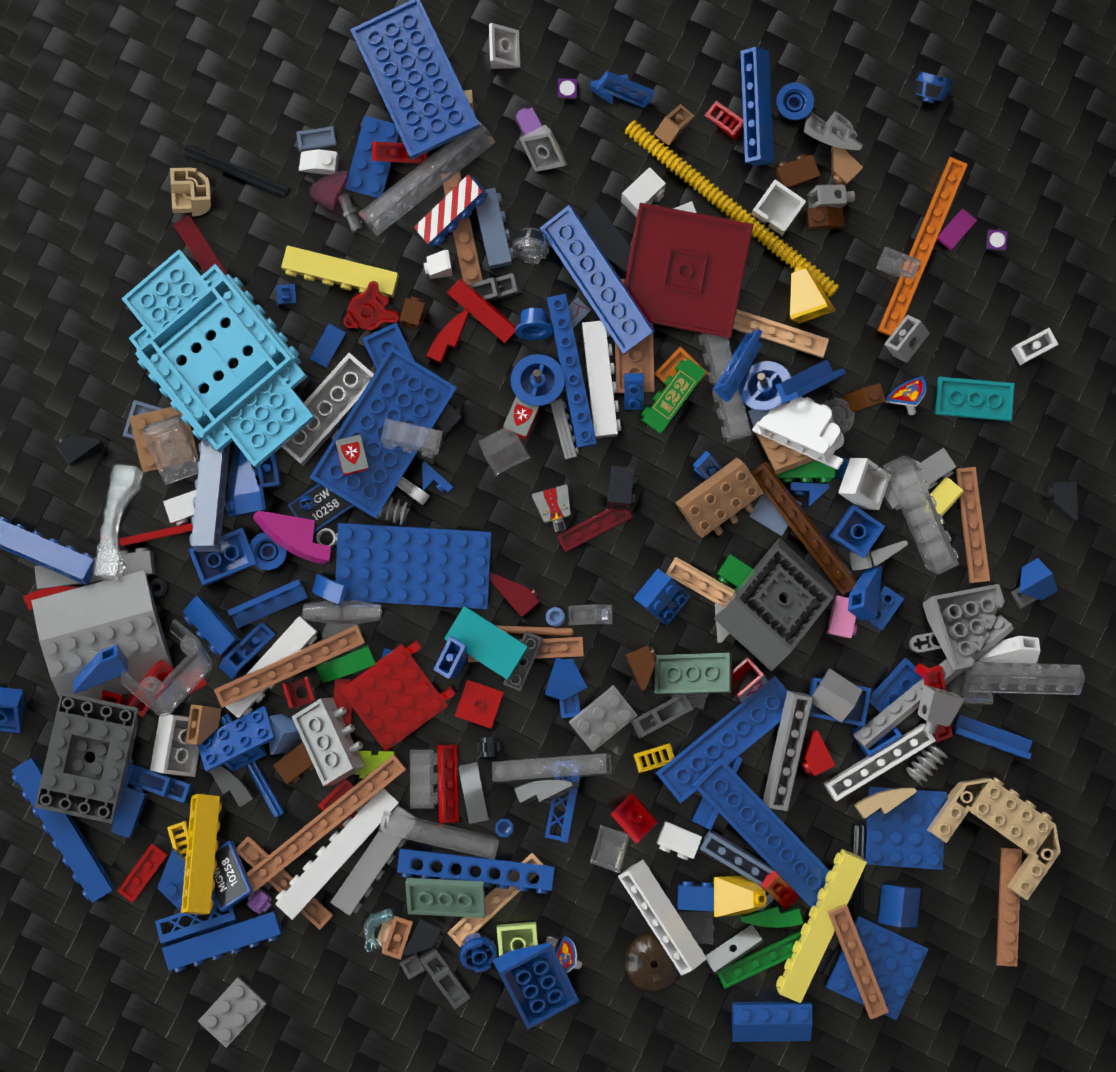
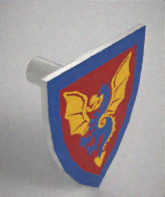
[885,376,927,415]
[556,936,582,973]

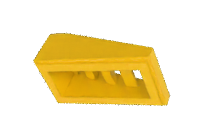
[633,743,674,773]
[167,821,189,859]

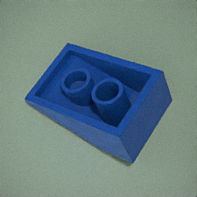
[188,528,257,586]

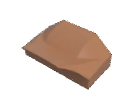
[377,916,413,960]

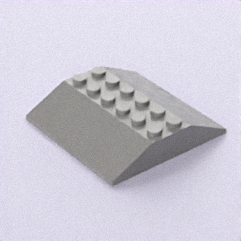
[32,570,177,700]

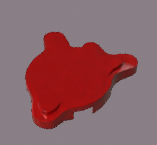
[343,281,400,331]

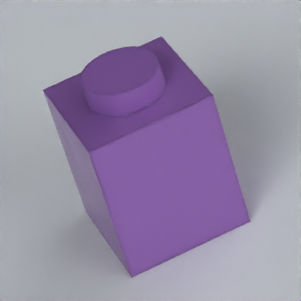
[515,108,542,136]

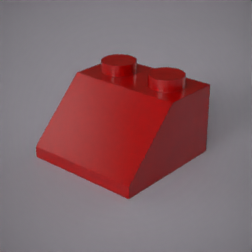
[801,730,835,776]

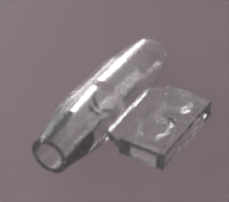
[303,600,381,651]

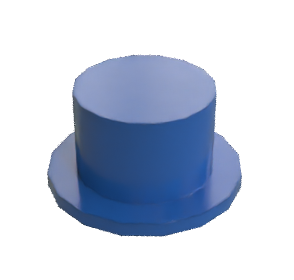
[776,83,814,120]
[515,308,553,341]
[250,532,287,570]

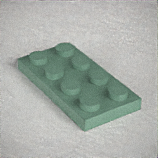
[655,653,732,694]
[405,878,486,918]

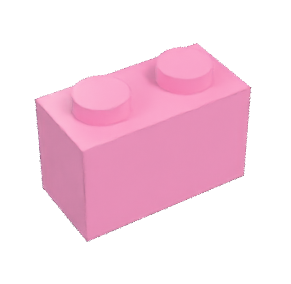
[826,595,857,639]

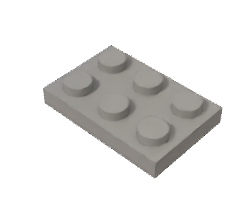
[569,685,638,752]
[198,977,267,1048]

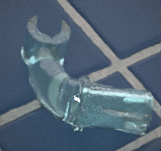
[364,909,394,952]

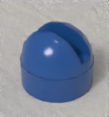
[299,495,315,511]

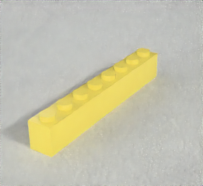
[776,849,867,1003]

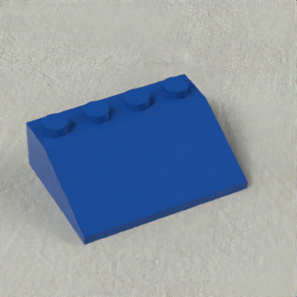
[492,942,579,1029]

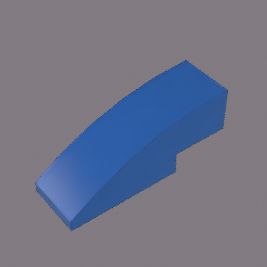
[129,765,195,803]

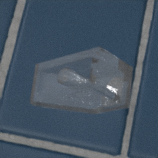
[876,246,921,279]
[568,604,612,625]

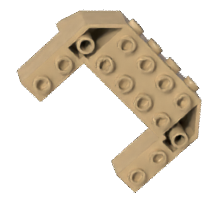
[927,777,1061,900]

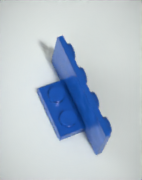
[198,706,275,772]

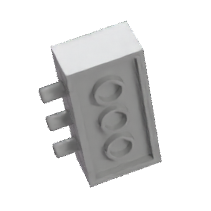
[292,698,365,786]

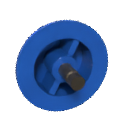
[511,354,565,406]
[739,361,791,413]

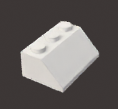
[150,713,199,777]

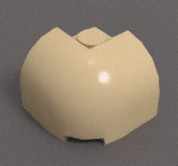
[170,168,211,216]

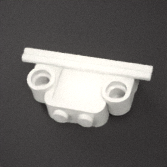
[752,397,844,469]

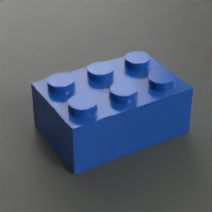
[808,678,872,727]

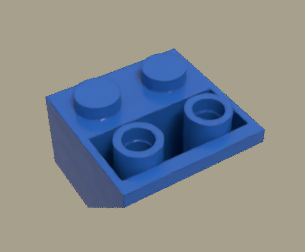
[634,569,691,626]

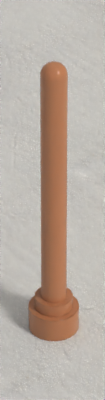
[497,626,574,636]

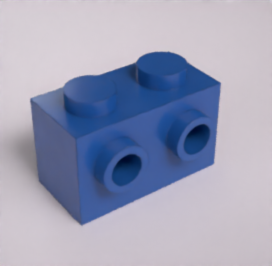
[864,586,904,631]

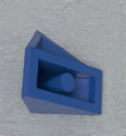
[1019,558,1058,601]
[545,658,588,700]

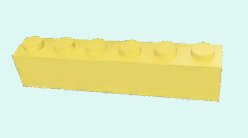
[281,246,399,298]

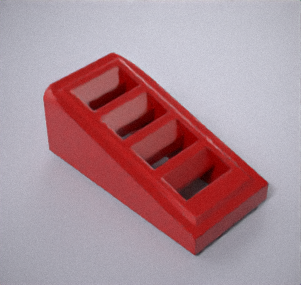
[704,101,744,140]

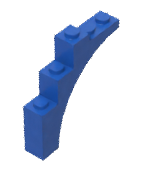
[111,759,148,838]

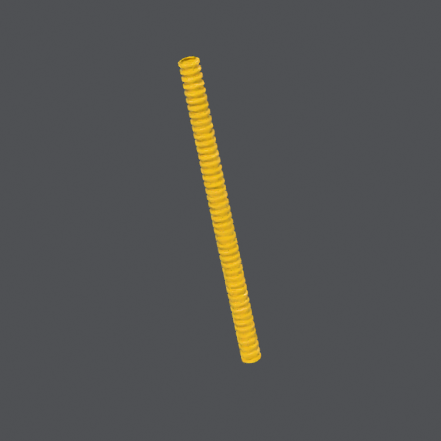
[625,120,839,298]

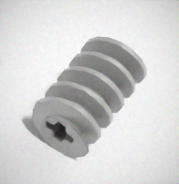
[379,496,410,526]
[906,745,949,786]

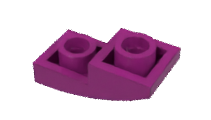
[937,209,977,251]

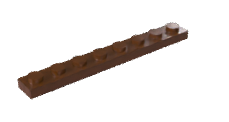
[751,462,857,595]

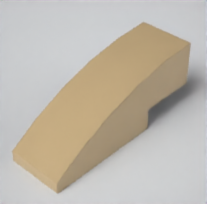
[854,788,917,819]

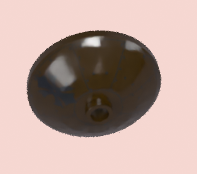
[624,933,680,992]

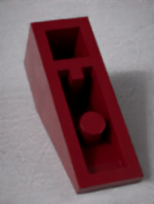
[489,572,539,617]

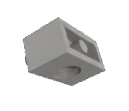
[884,315,930,363]

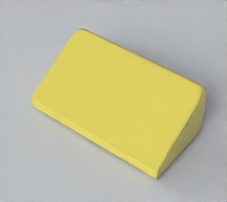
[921,477,964,520]

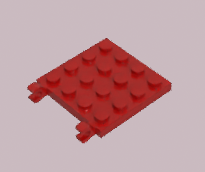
[340,640,456,751]

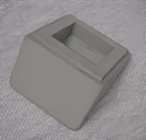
[849,550,872,571]

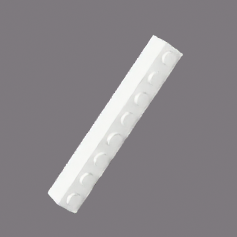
[275,788,399,920]

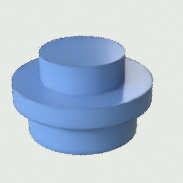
[546,607,565,627]

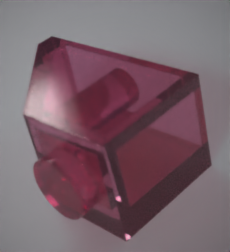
[310,170,349,210]

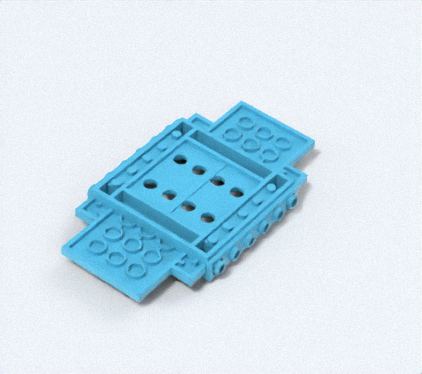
[122,249,315,468]

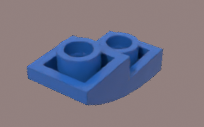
[310,323,346,368]
[312,574,347,605]

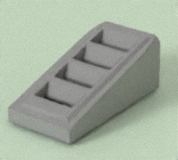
[870,540,908,567]

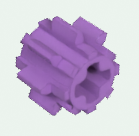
[247,888,272,914]

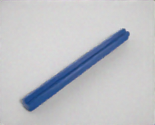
[220,714,284,817]

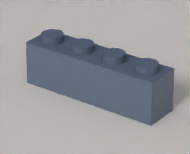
[476,188,514,269]
[700,829,777,887]

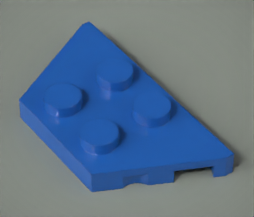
[158,848,216,911]

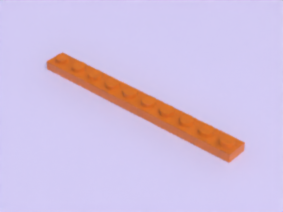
[878,157,968,336]

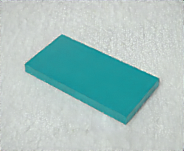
[935,377,1015,422]
[444,606,529,680]

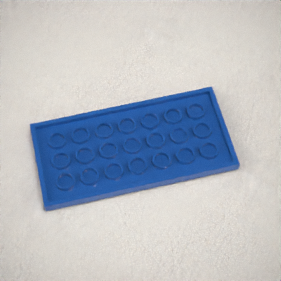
[350,0,480,160]
[309,347,457,519]
[335,523,492,609]

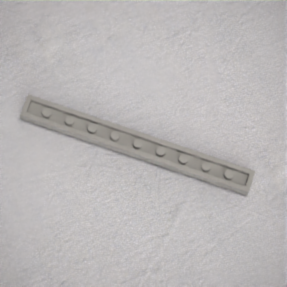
[853,615,1014,750]

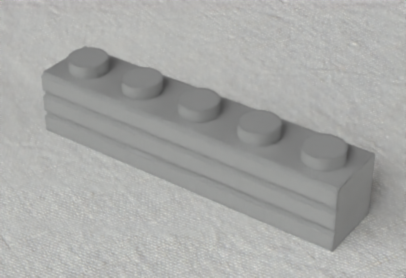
[550,399,579,460]

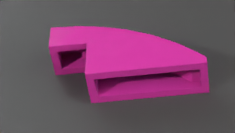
[253,511,331,564]

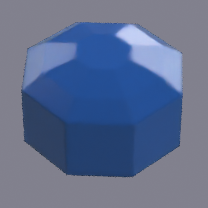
[495,818,514,837]

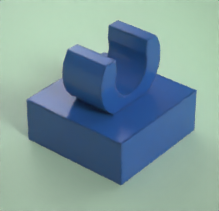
[276,284,297,305]

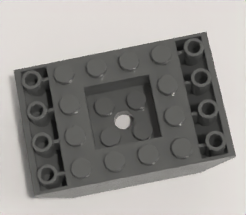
[714,538,836,671]
[35,692,138,824]

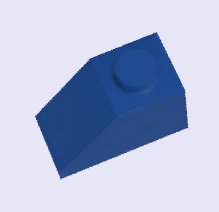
[433,636,467,679]

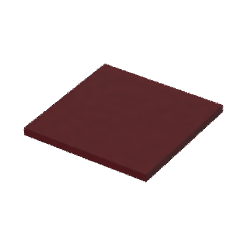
[624,202,754,338]

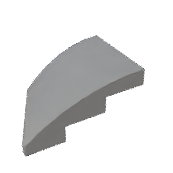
[804,111,863,150]

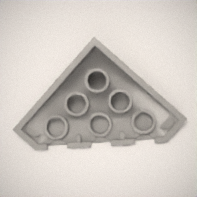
[922,584,1005,671]

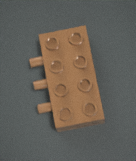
[675,458,764,538]

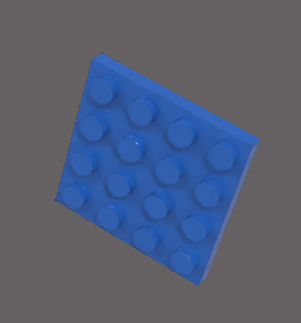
[865,786,947,870]
[825,916,928,1020]

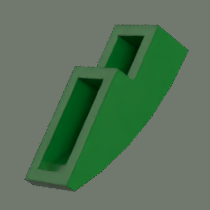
[315,645,376,683]
[739,905,803,928]

